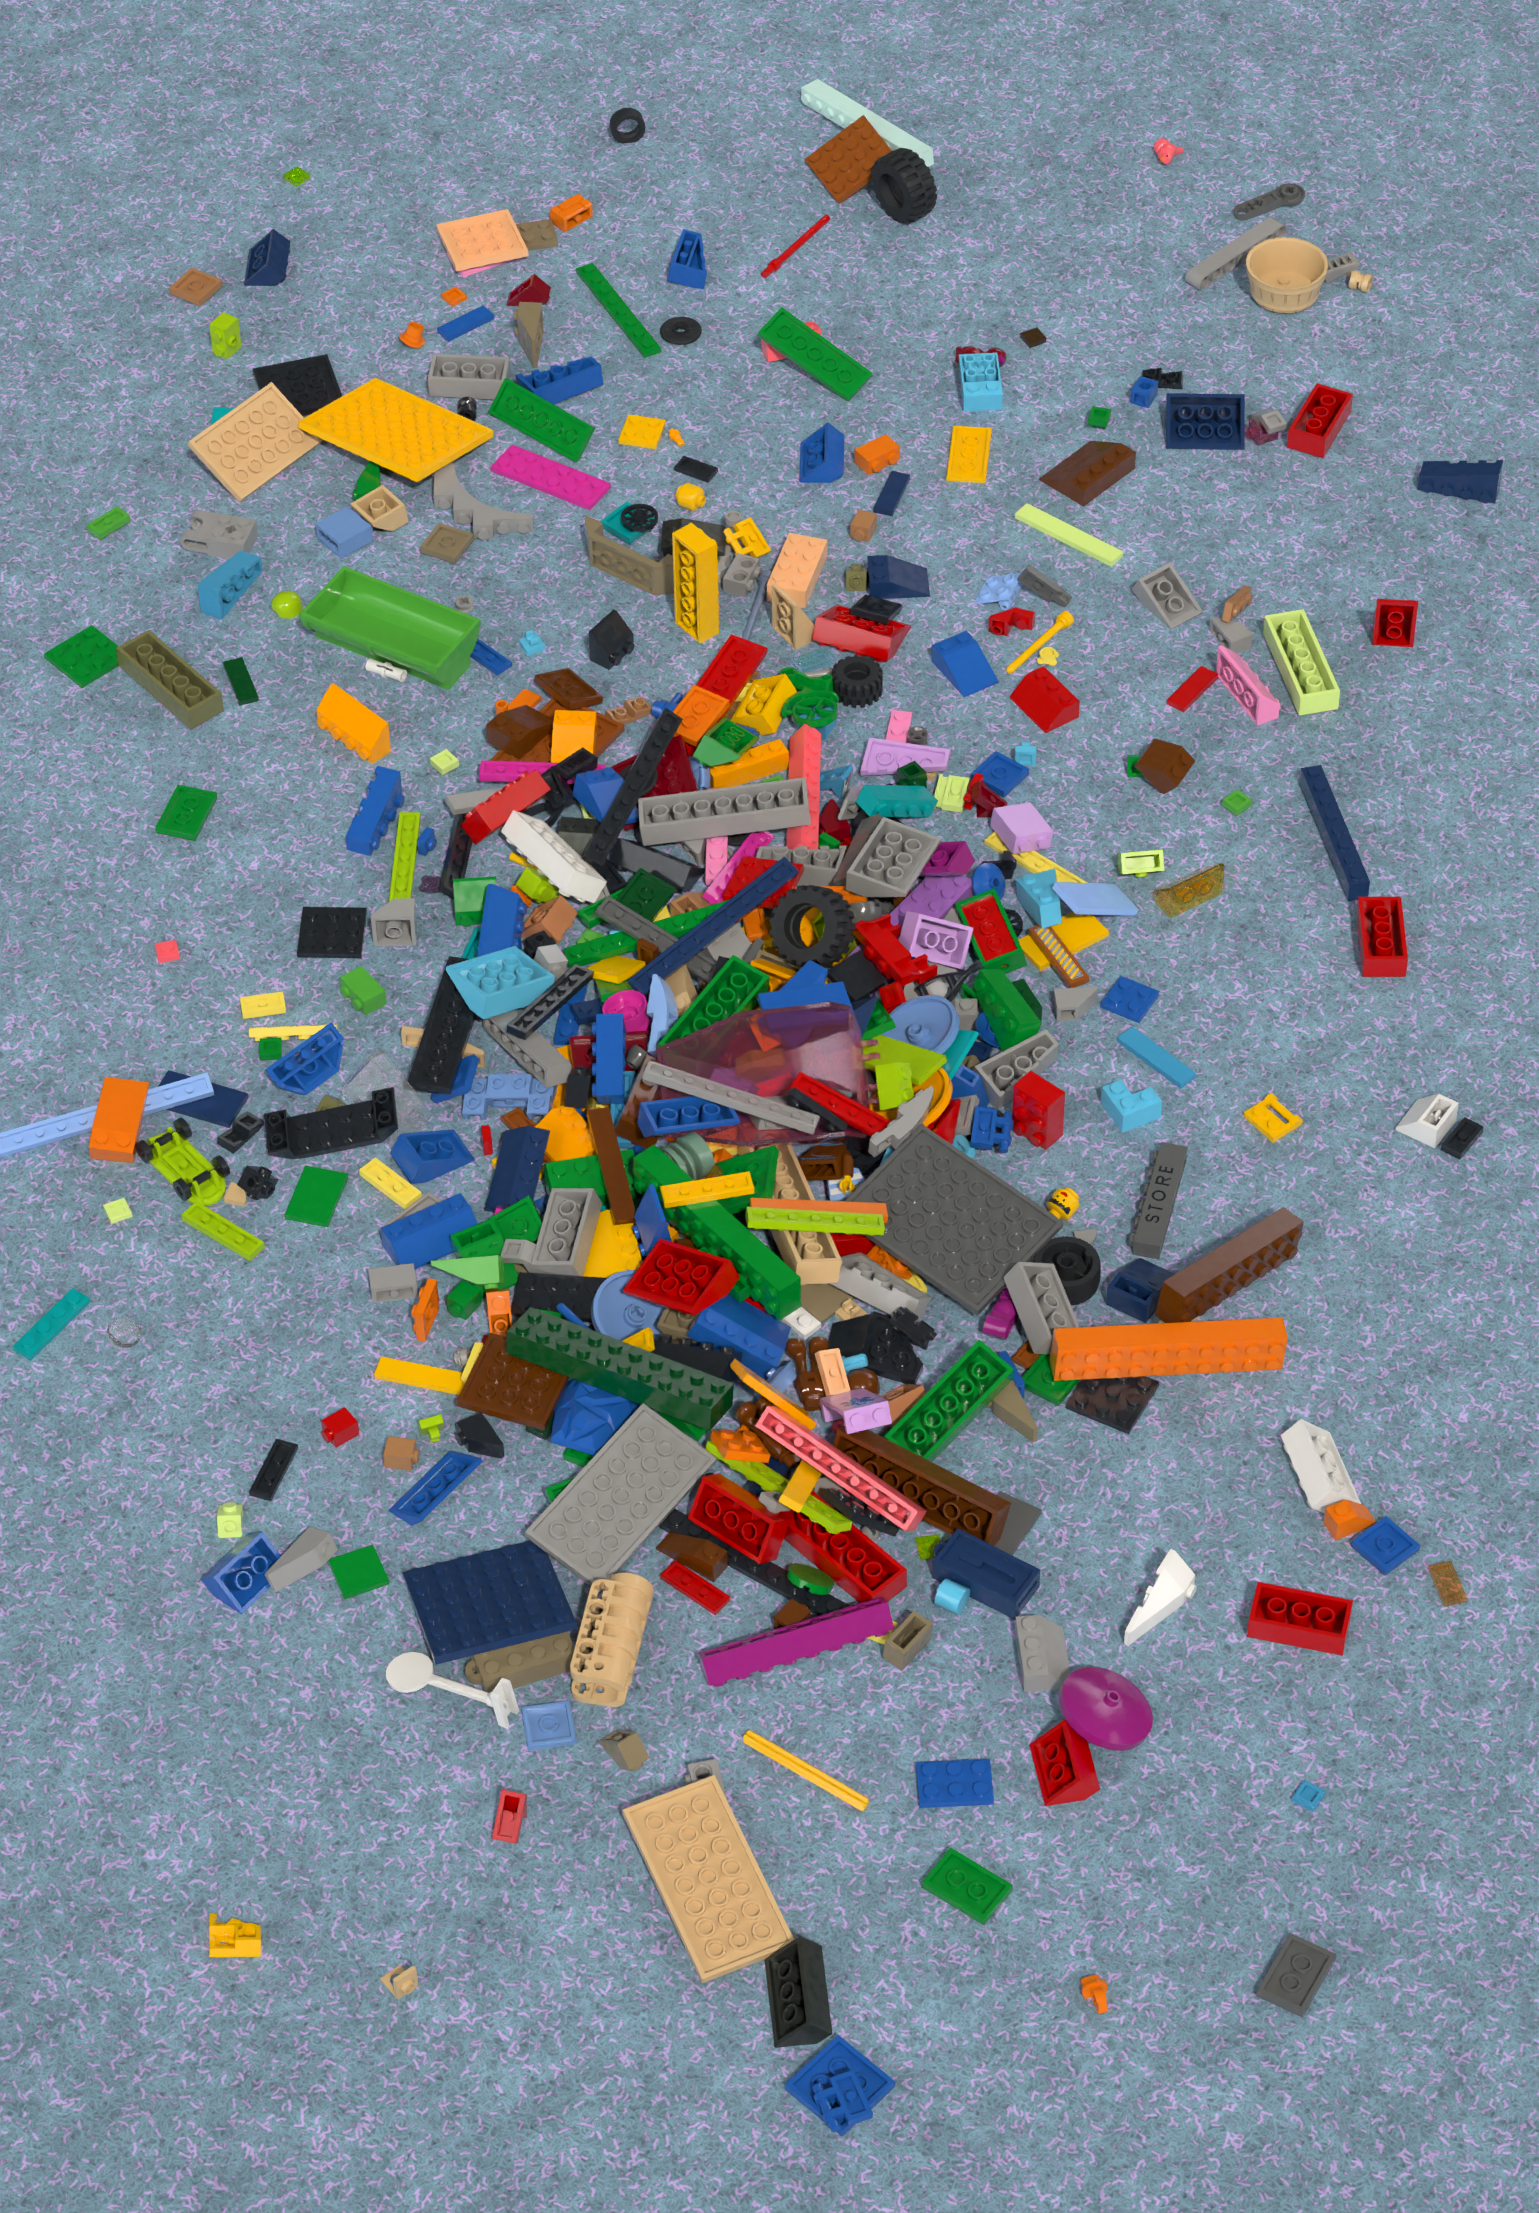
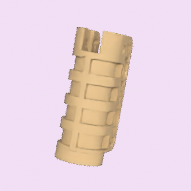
[570,1573,654,1707]

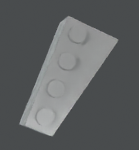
[756,846,847,886]
[974,1029,1059,1110]
[829,1252,931,1323]

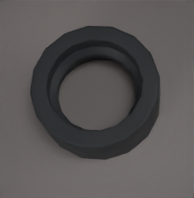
[610,108,645,144]

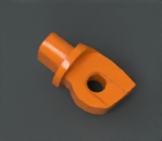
[1080,1975,1108,2014]

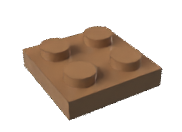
[169,268,223,306]

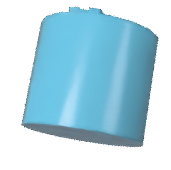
[934,1579,970,1615]

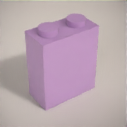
[990,802,1053,854]

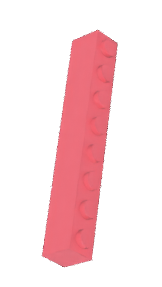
[786,724,821,849]
[755,1406,927,1531]

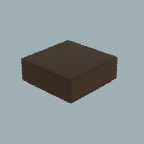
[1020,327,1046,348]

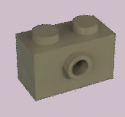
[883,1611,933,1671]

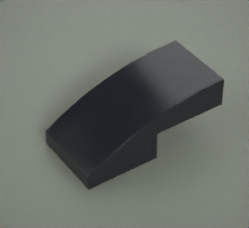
[217,1111,264,1154]

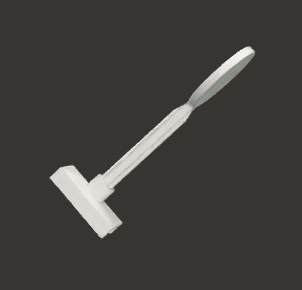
[386,1652,519,1729]

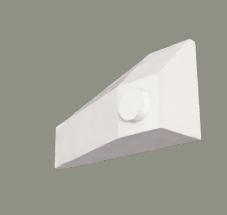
[1124,1549,1197,1646]

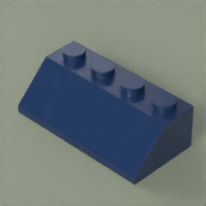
[485,1126,550,1213]

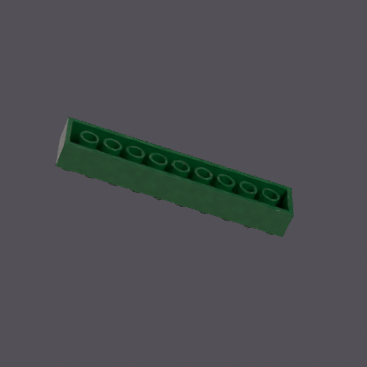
[506,1307,734,1431]

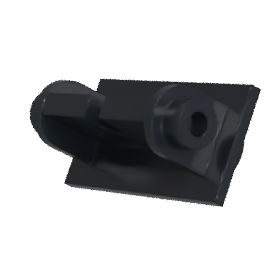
[890,1306,937,1350]

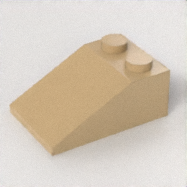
[772,583,815,650]
[649,964,698,1020]

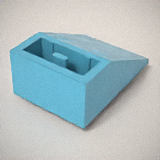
[959,353,1003,412]

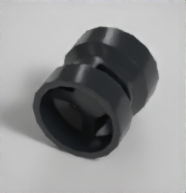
[457,397,477,421]

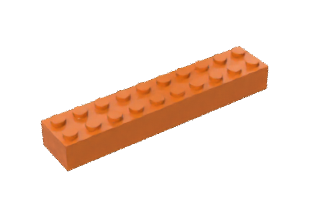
[1050,1318,1288,1381]

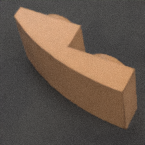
[605,697,652,725]

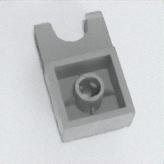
[180,510,258,559]

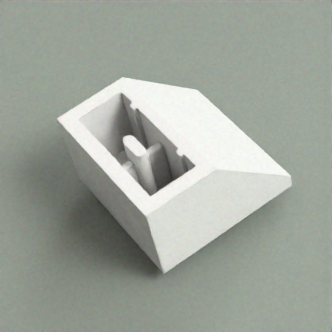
[1396,1094,1459,1148]

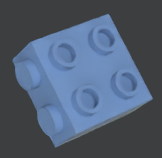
[316,506,373,558]

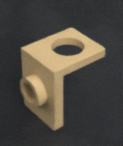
[380,1965,418,2000]

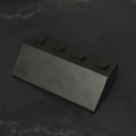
[764,1936,833,2048]

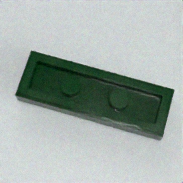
[223,657,259,706]

